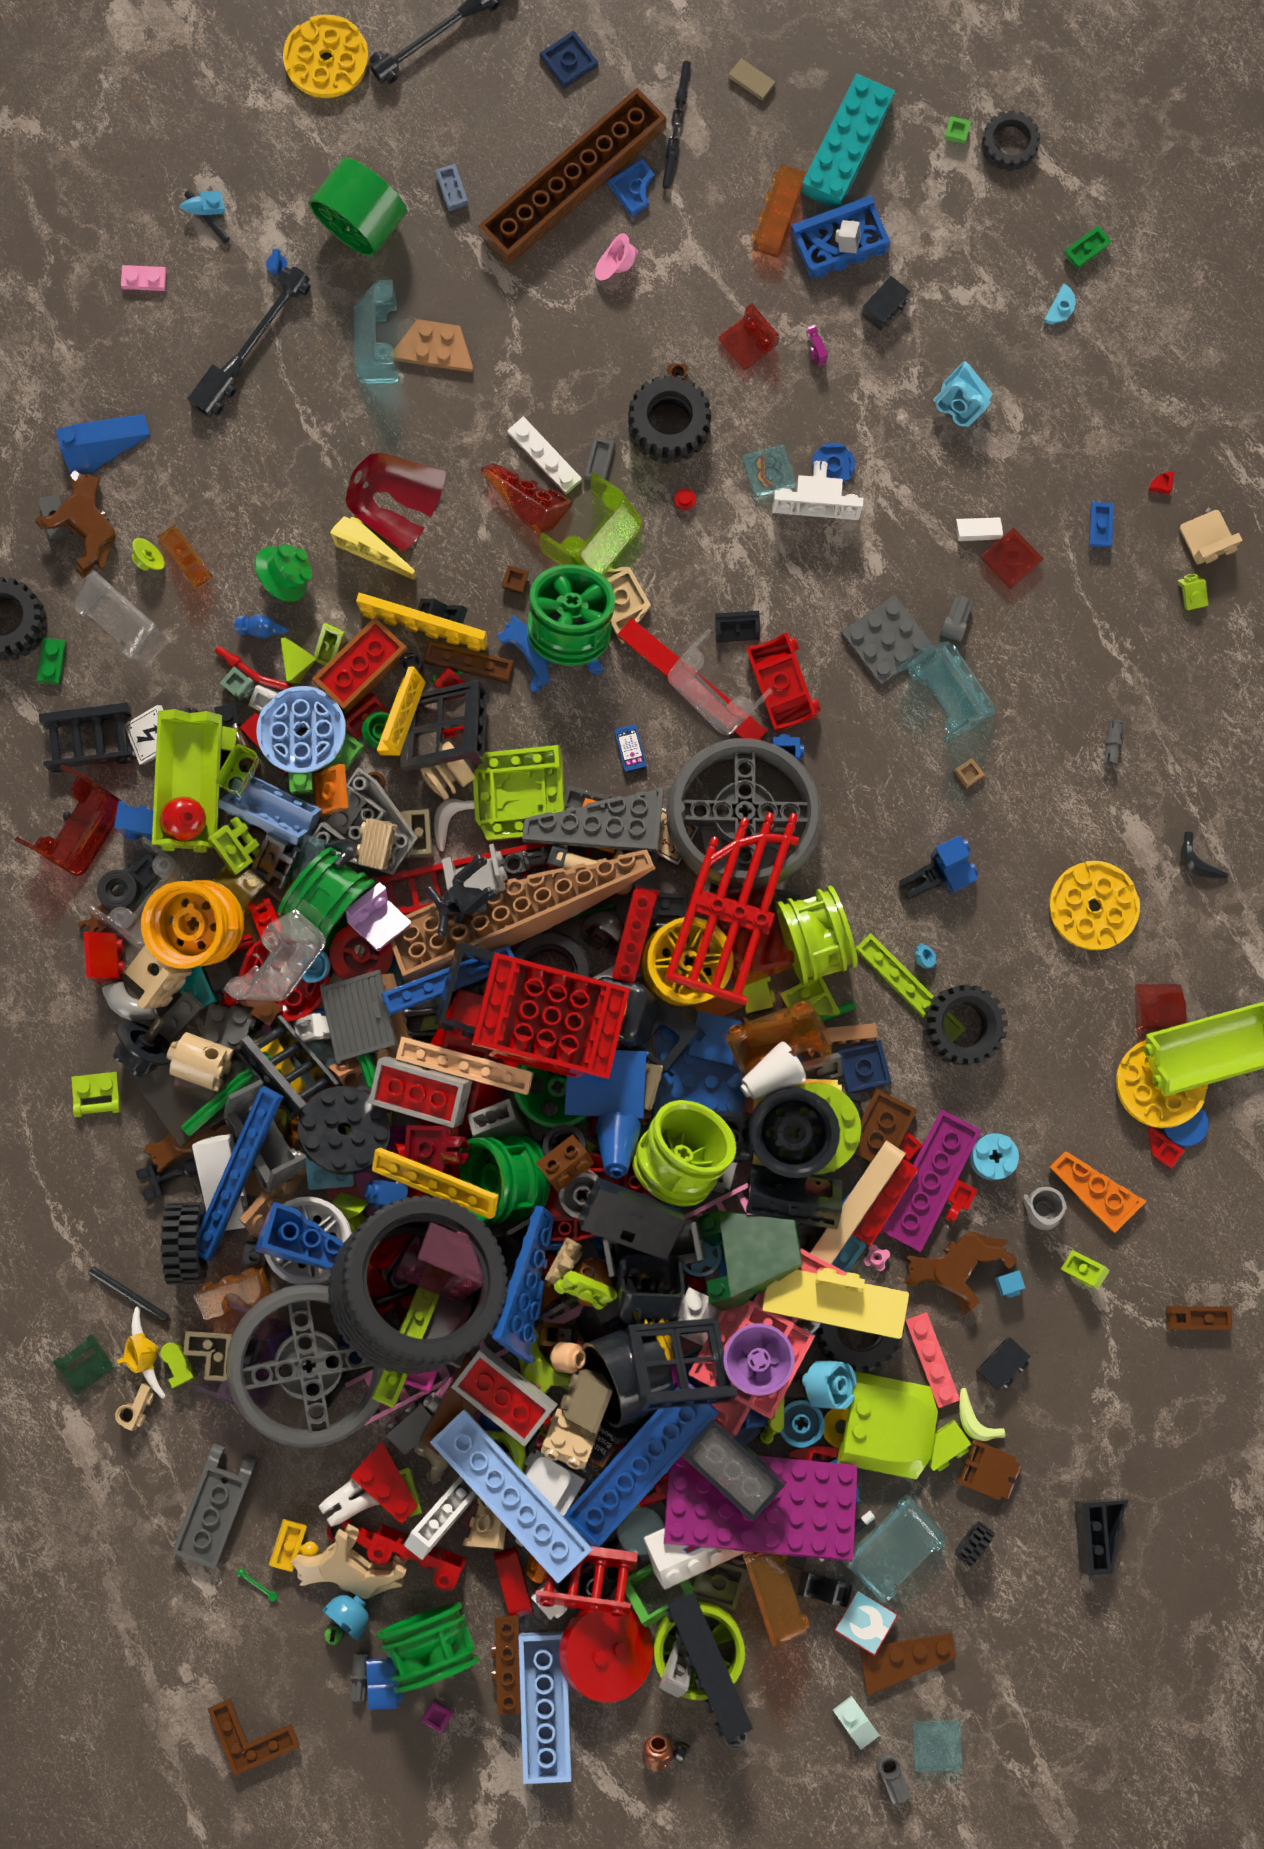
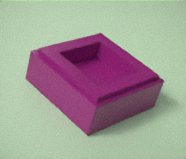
[421,1700,454,1734]

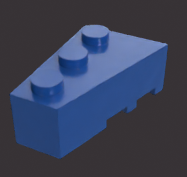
[114,801,153,843]

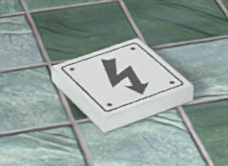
[125,705,163,765]

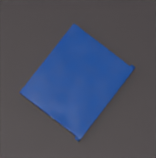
[565,1050,649,1119]

